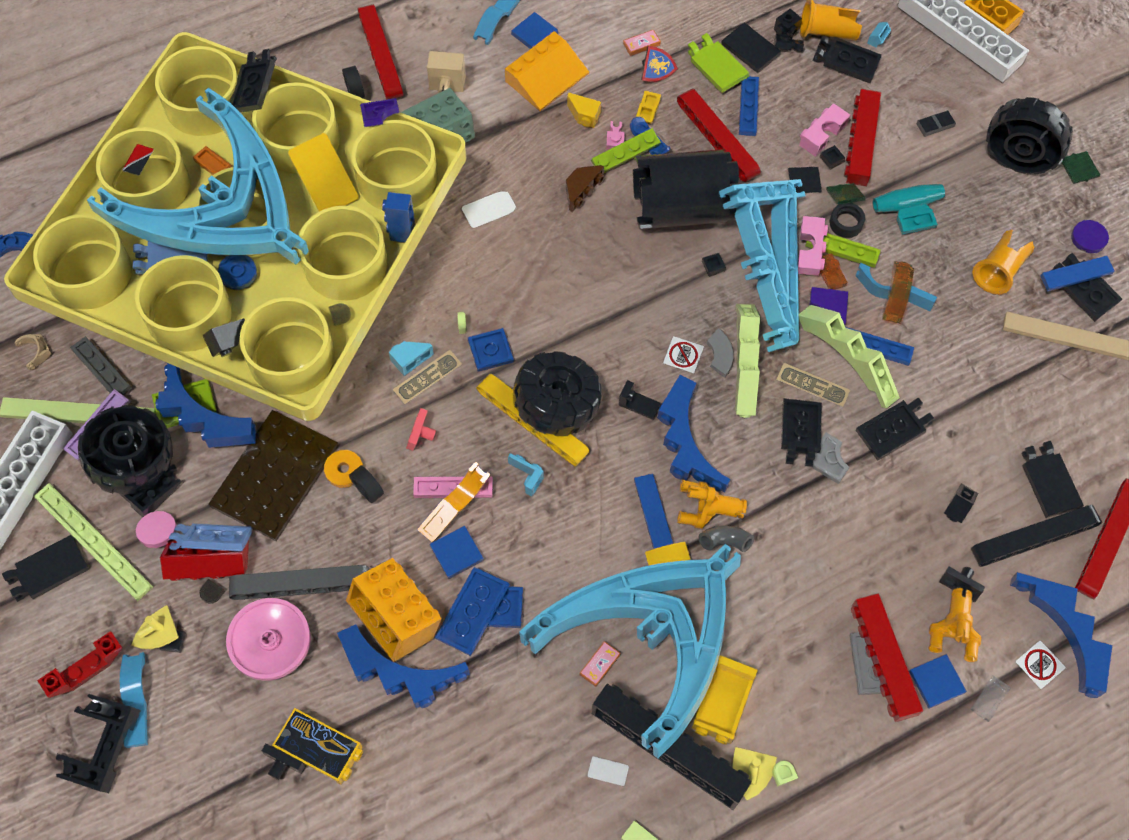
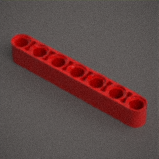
[357,4,403,100]
[677,88,761,183]
[1075,478,1129,600]

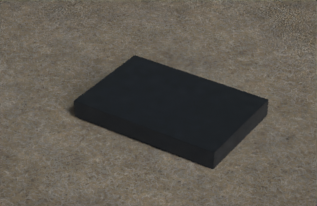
[721,22,781,73]

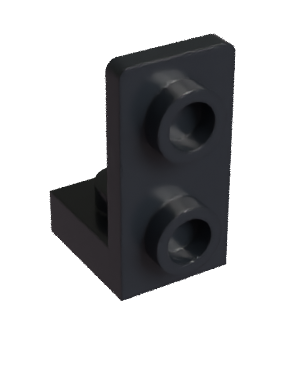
[619,380,660,419]

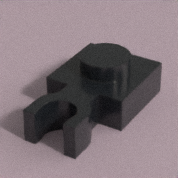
[774,34,804,51]

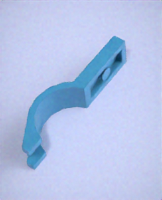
[473,0,520,45]
[855,263,937,311]
[119,652,148,748]

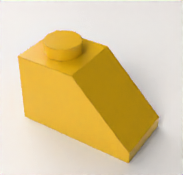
[567,93,601,128]

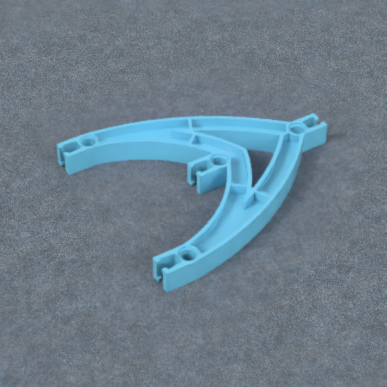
[87,88,309,265]
[519,544,741,758]

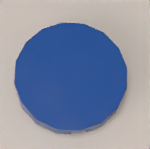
[218,255,257,290]

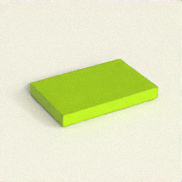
[151,379,217,428]

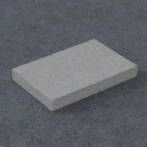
[849,633,881,695]

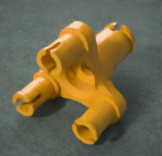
[677,479,747,529]
[929,588,981,662]

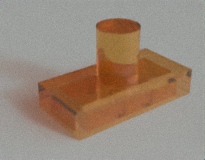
[820,253,848,290]

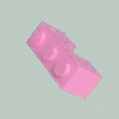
[799,103,850,157]
[798,216,828,276]

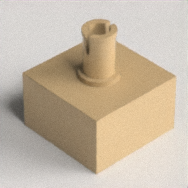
[427,51,466,93]

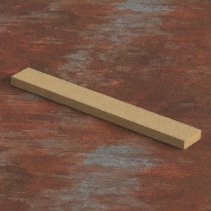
[1002,312,1129,360]

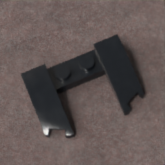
[119,464,181,517]
[56,694,141,794]

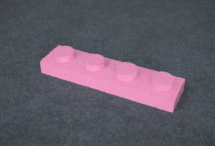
[413,476,493,498]

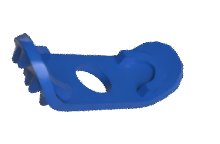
[630,117,671,155]

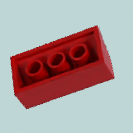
[160,540,249,581]

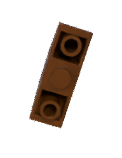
[566,165,605,212]

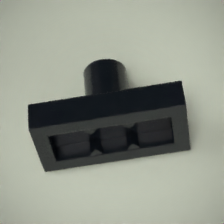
[939,566,985,602]
[261,743,306,780]

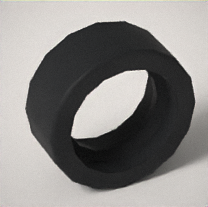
[342,65,365,98]
[829,202,865,238]
[349,465,384,503]

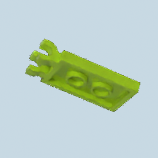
[688,33,749,93]

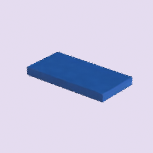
[434,567,510,656]

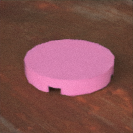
[136,511,176,548]

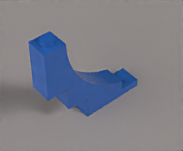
[1010,572,1113,698]

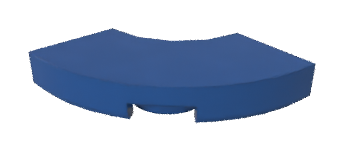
[0,231,33,258]

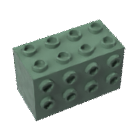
[400,88,475,142]

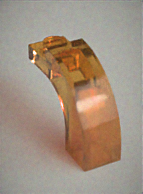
[882,261,914,324]

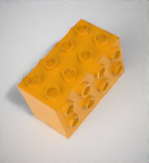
[346,558,442,662]

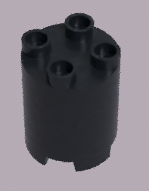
[633,149,739,229]

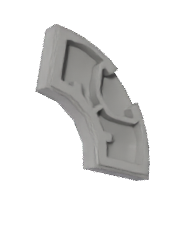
[707,328,733,377]

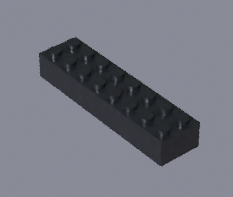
[591,684,752,811]

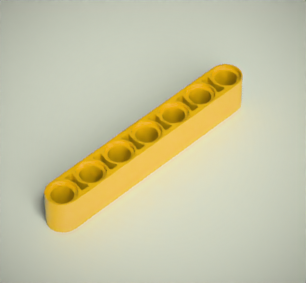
[476,374,589,466]

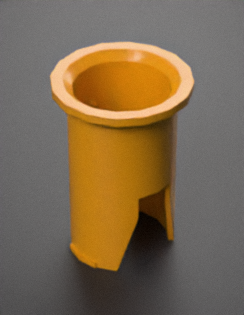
[800,0,862,41]
[972,230,1034,295]

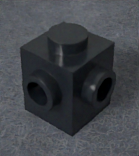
[774,8,802,36]

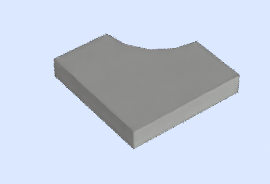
[811,432,849,484]

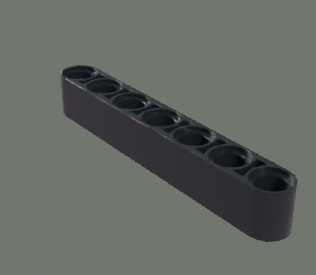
[971,504,1103,567]

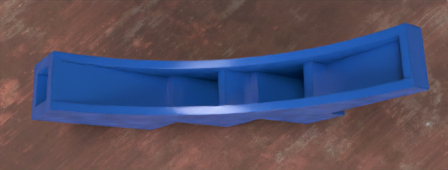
[155,363,255,448]
[657,375,730,493]
[337,624,470,708]

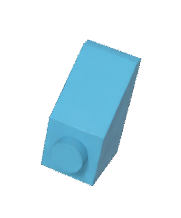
[389,341,434,376]

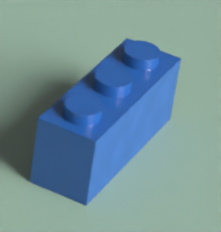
[382,192,415,242]

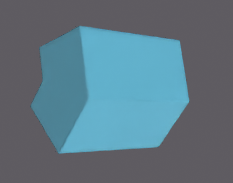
[867,22,891,48]

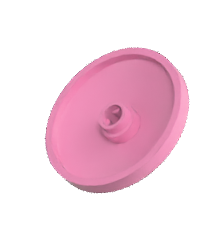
[226,598,311,681]

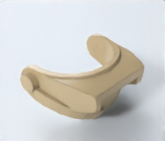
[15,334,52,370]

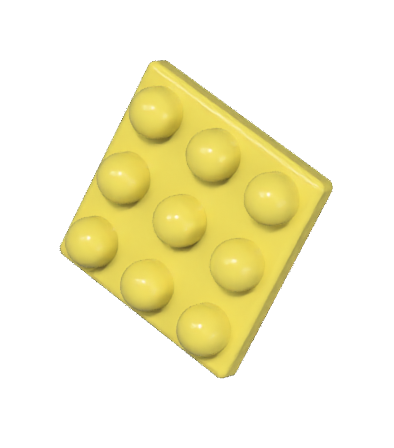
[4,32,466,421]

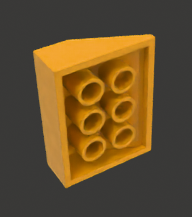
[505,31,589,111]

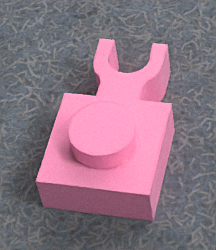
[606,121,624,150]

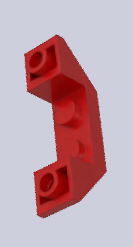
[37,631,122,698]

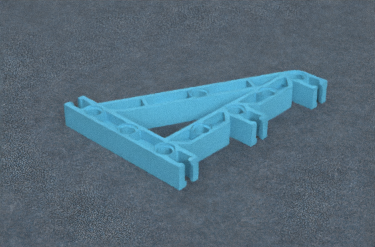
[719,179,806,352]

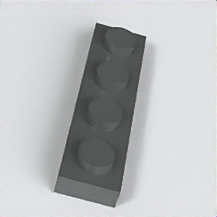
[70,336,131,395]

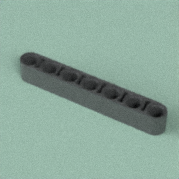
[229,565,369,600]

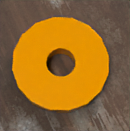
[324,450,363,488]

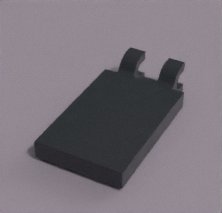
[812,35,882,84]
[230,49,277,113]
[1052,253,1123,322]
[855,397,934,461]
[781,398,822,467]
[1021,441,1084,518]
[2,535,90,602]

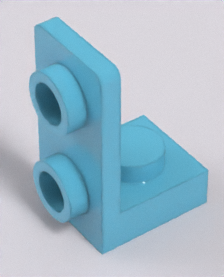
[508,453,544,497]

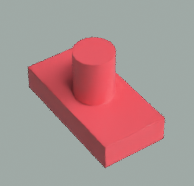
[406,408,436,451]

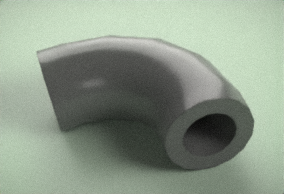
[698,525,754,552]

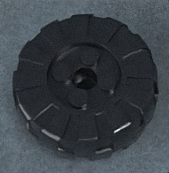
[986,97,1073,174]
[513,351,602,436]
[78,405,173,495]

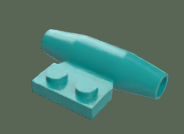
[872,184,945,235]

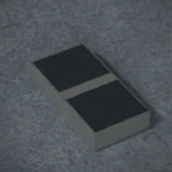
[916,110,956,137]

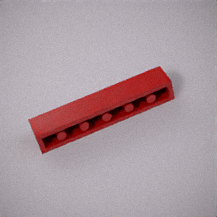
[844,89,881,187]
[851,593,923,722]

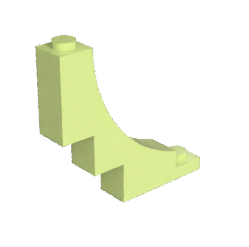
[735,304,760,418]
[799,305,900,408]

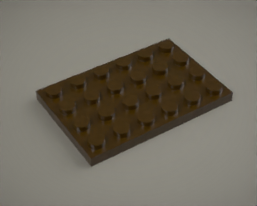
[208,410,339,541]

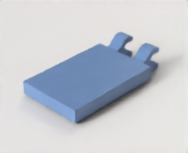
[133,241,207,275]
[169,523,252,551]

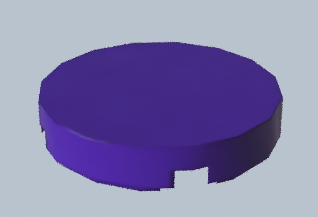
[1071,220,1109,253]

